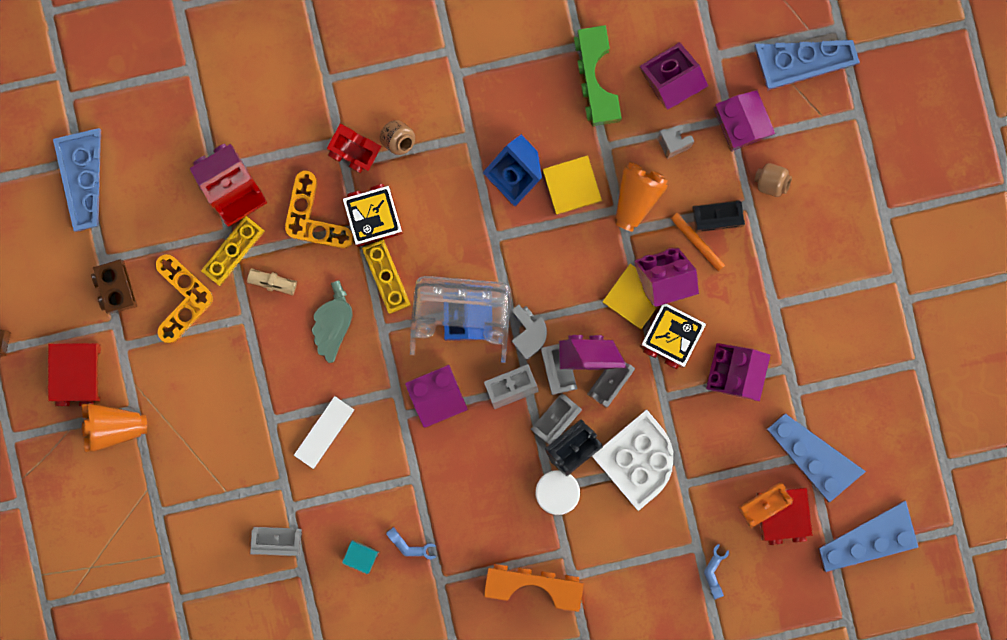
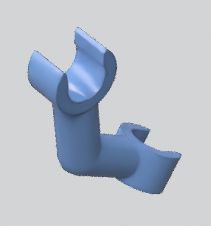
[386,527,436,559]
[704,544,729,600]

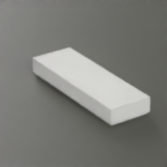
[294,396,354,469]

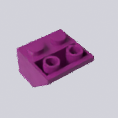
[634,248,699,307]
[706,343,770,401]

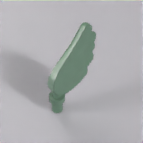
[312,280,353,363]

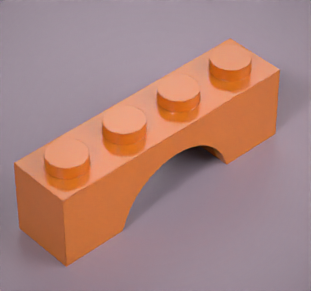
[484,564,584,612]

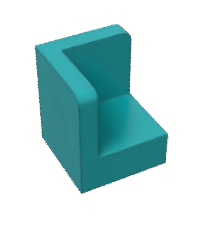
[342,540,379,574]

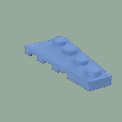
[754,40,860,90]
[53,128,101,232]
[767,414,866,502]
[818,501,918,572]

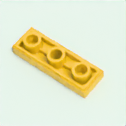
[201,216,265,286]
[362,239,411,314]

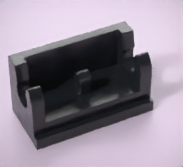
[692,200,745,232]
[545,419,603,477]

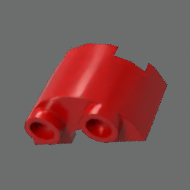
[327,123,382,173]

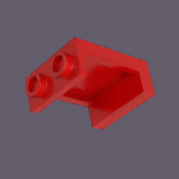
[200,161,267,227]
[48,343,100,406]

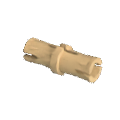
[247,268,297,296]

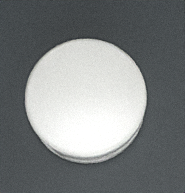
[535,470,580,515]

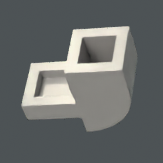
[512,305,547,361]

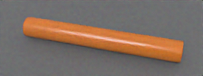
[671,213,725,271]

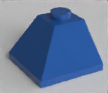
[482,134,542,206]

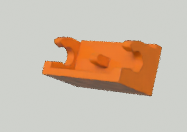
[738,482,792,528]

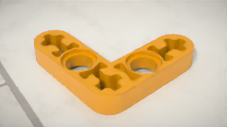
[285,171,354,249]
[156,254,213,343]

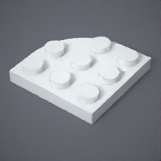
[592,410,673,511]

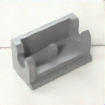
[657,125,694,159]
[541,344,577,395]
[587,362,635,408]
[484,364,539,409]
[531,393,582,445]
[250,527,302,556]

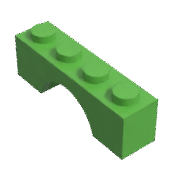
[573,25,622,126]

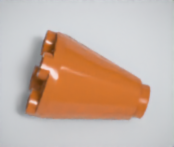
[615,162,668,232]
[82,404,147,452]

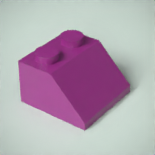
[640,43,708,110]
[713,90,775,152]
[190,144,245,190]
[559,335,625,370]
[405,365,468,428]

